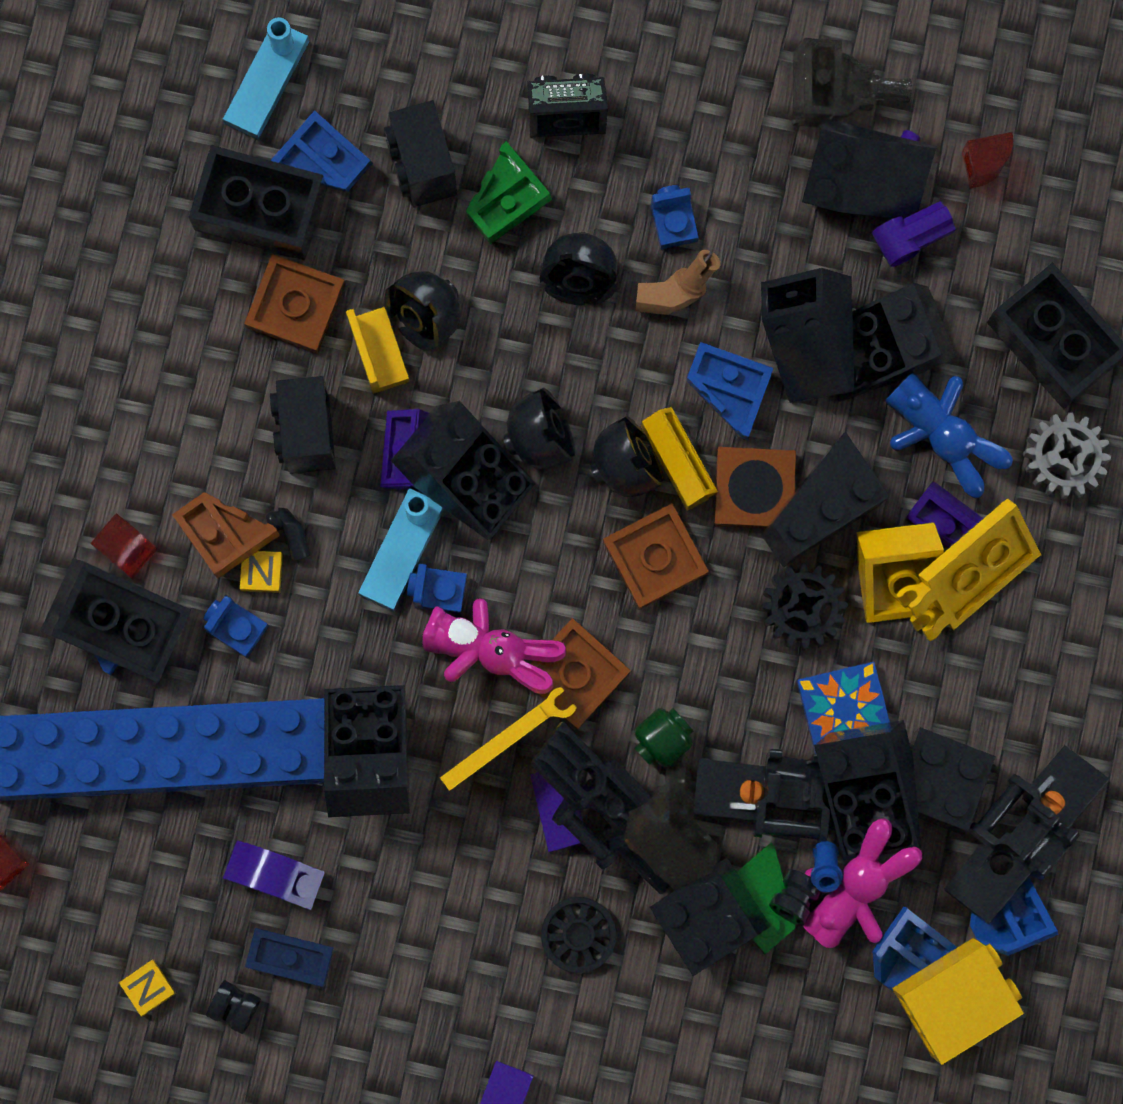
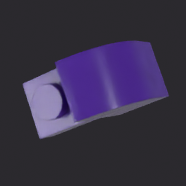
[223,840,325,910]

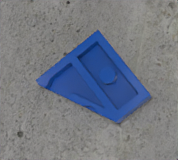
[270,110,373,192]

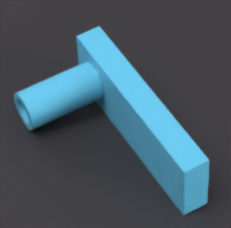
[223,17,309,140]
[358,488,444,612]

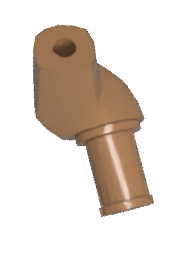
[635,250,721,315]

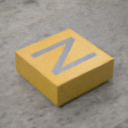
[240,551,283,593]
[119,959,176,1016]

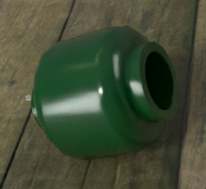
[634,708,694,767]

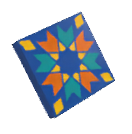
[796,662,890,754]

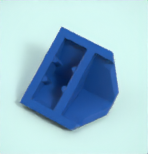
[970,878,1058,956]
[872,907,957,991]

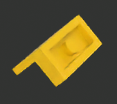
[346,307,410,394]

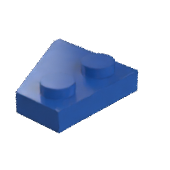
[686,342,774,440]

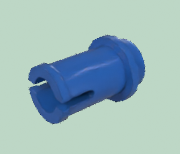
[811,841,843,892]

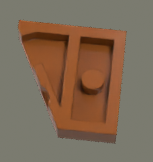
[172,492,280,579]

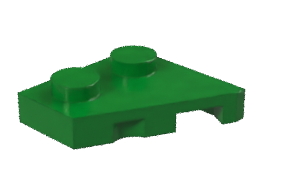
[466,141,552,245]
[737,843,796,955]

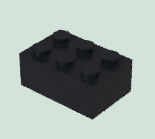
[189,145,327,260]
[987,262,1123,409]

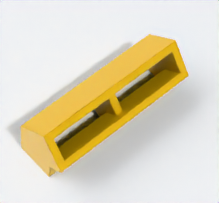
[641,407,718,511]

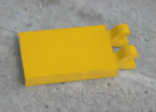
[896,499,1041,641]
[440,687,577,791]

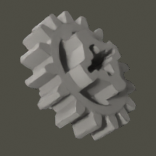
[1023,413,1111,499]

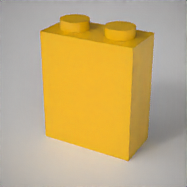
[892,938,1024,1065]

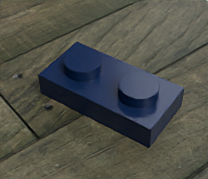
[245,928,334,987]

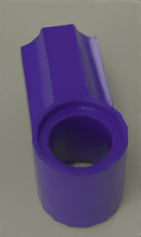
[872,201,956,267]

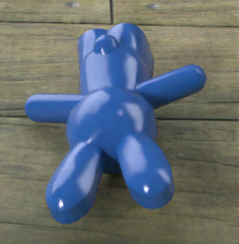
[885,373,1013,498]

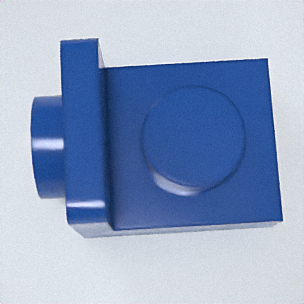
[651,185,699,250]
[407,564,467,614]
[203,595,269,658]

